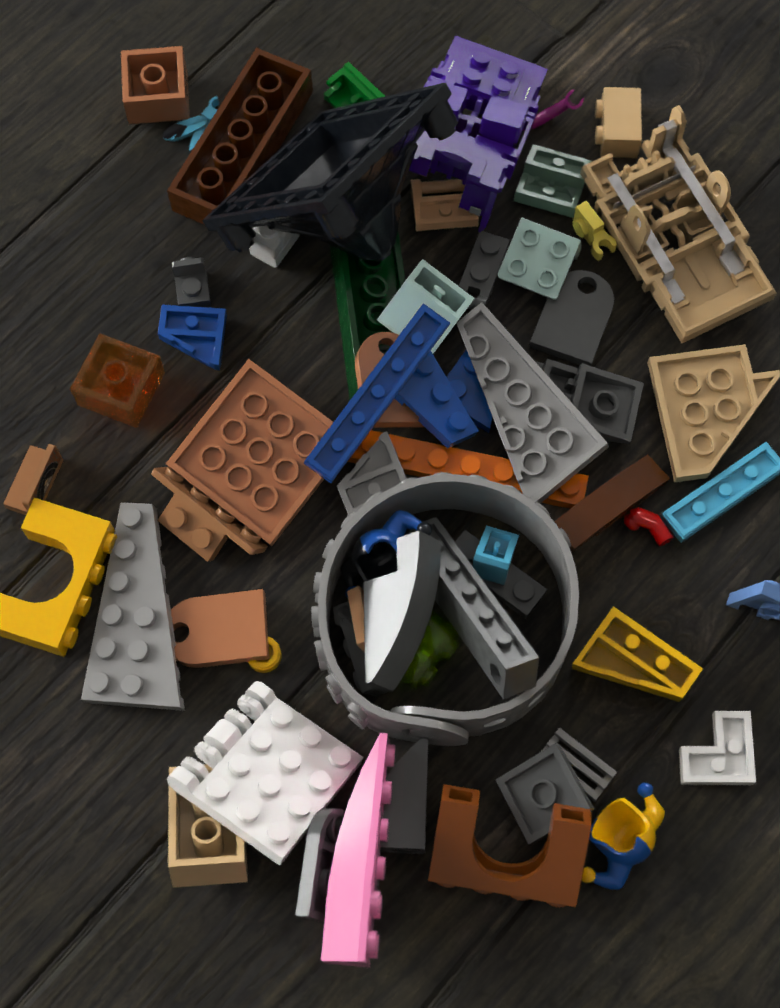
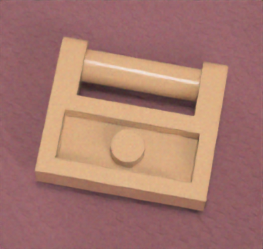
[411,179,479,231]

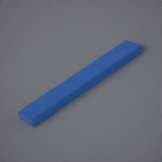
[304,303,450,483]

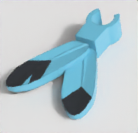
[163,96,219,154]

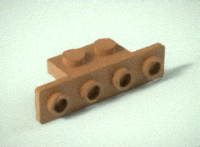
[151,466,268,562]

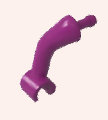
[523,89,584,131]

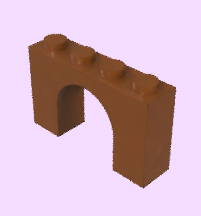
[428,784,592,907]

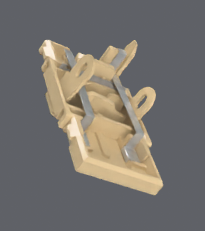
[580,105,776,344]

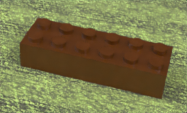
[167,47,313,225]

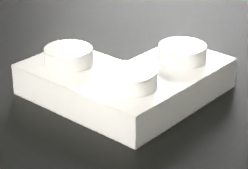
[679,711,756,785]

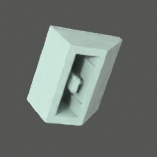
[377,259,475,354]

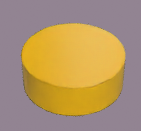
[248,637,282,673]

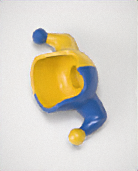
[581,782,665,890]

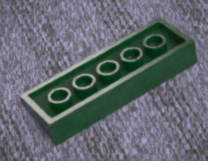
[330,231,405,400]

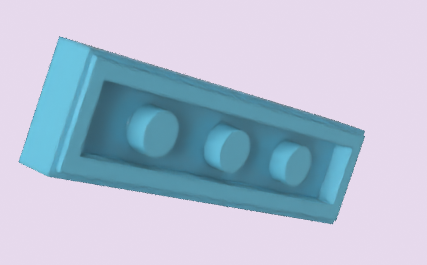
[660,442,780,543]

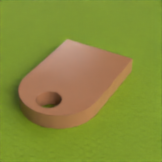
[355,332,424,428]
[171,589,269,668]

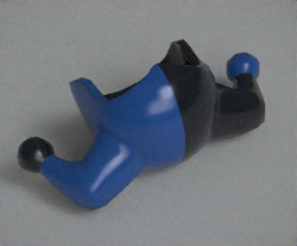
[341,510,432,598]

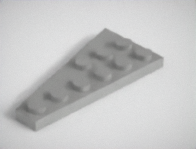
[457,302,609,503]
[81,502,185,711]

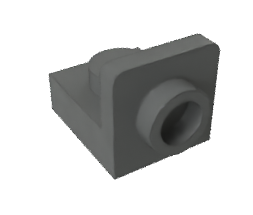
[172,257,211,307]

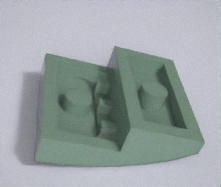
[513,144,592,218]

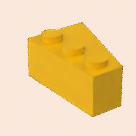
[572,606,703,702]

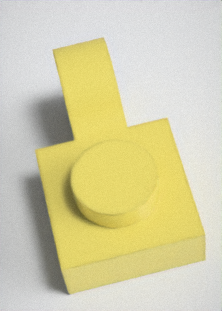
[573,201,617,261]

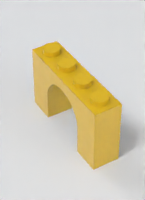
[0,498,117,657]

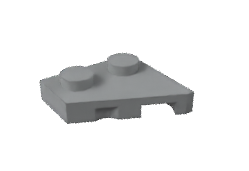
[337,431,407,515]

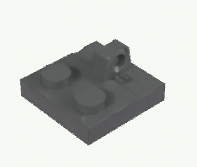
[495,743,594,845]

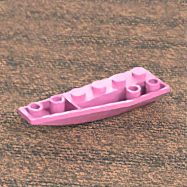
[321,733,395,967]

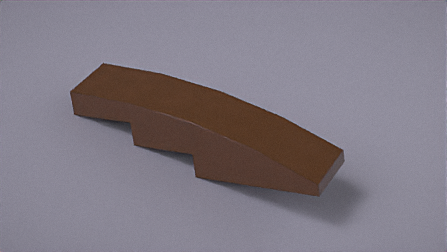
[554,455,670,553]

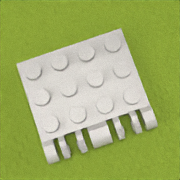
[167,681,363,865]

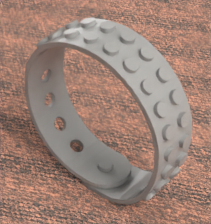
[311,472,579,746]

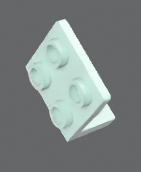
[497,217,582,300]

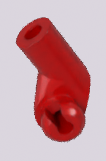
[624,507,674,547]

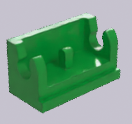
[324,61,385,108]

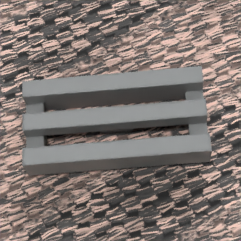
[541,727,617,802]

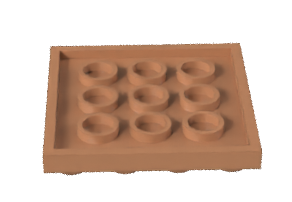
[166,359,333,546]

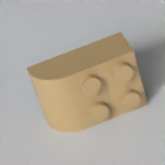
[168,764,248,888]

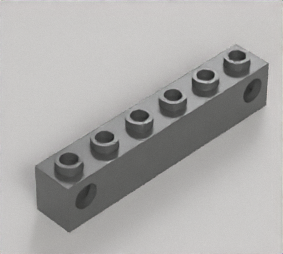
[405,517,539,699]

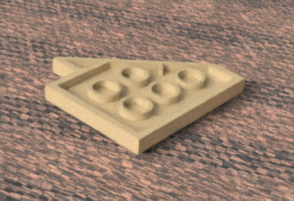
[647,344,780,483]

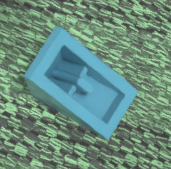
[472,526,519,585]

